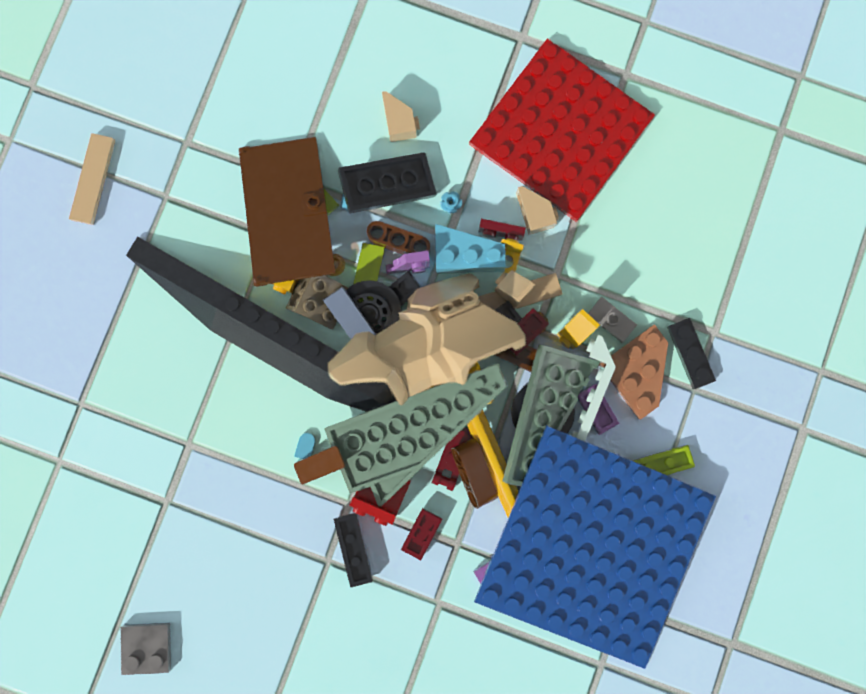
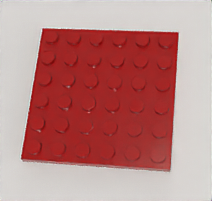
[469,38,655,222]

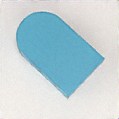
[294,433,315,459]

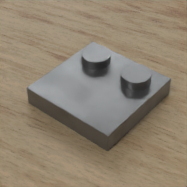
[120,623,171,675]

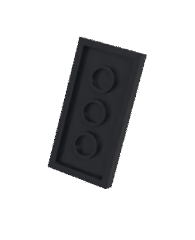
[338,152,437,214]

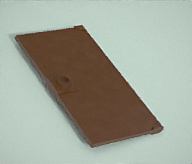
[238,137,336,287]

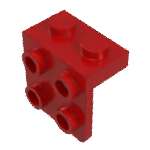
[349,479,411,526]

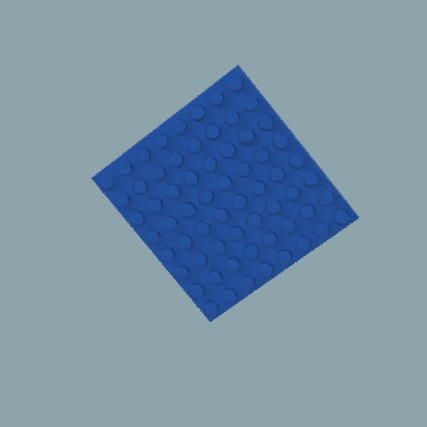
[474,425,716,669]

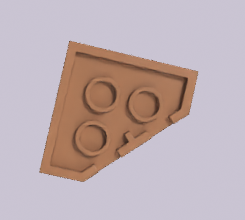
[599,324,668,420]

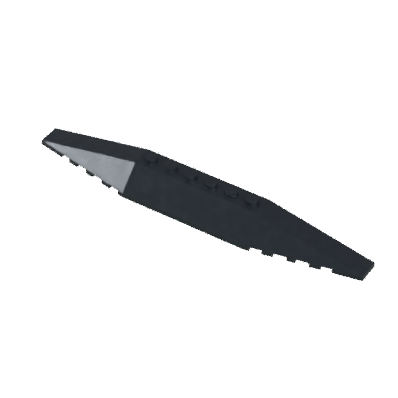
[126,236,397,412]

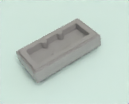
[588,297,637,343]

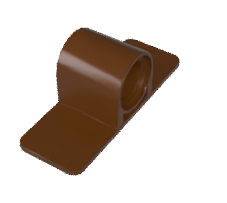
[294,446,345,485]

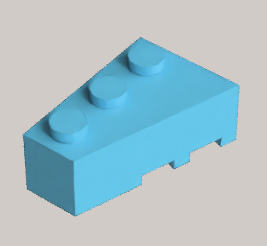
[435,224,506,274]

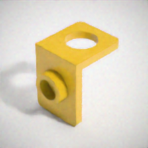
[501,238,524,274]

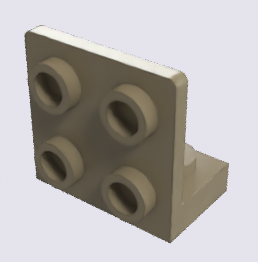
[285,275,348,330]

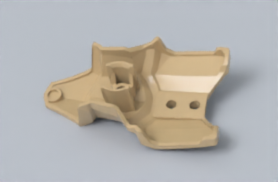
[328,273,525,406]

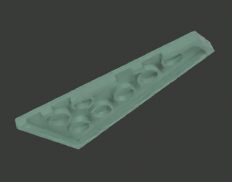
[503,344,600,486]

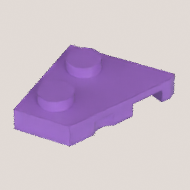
[385,250,430,275]

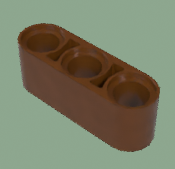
[366,221,430,255]
[451,438,498,509]

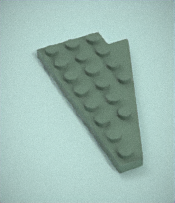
[324,363,507,507]

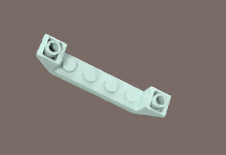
[572,335,615,441]

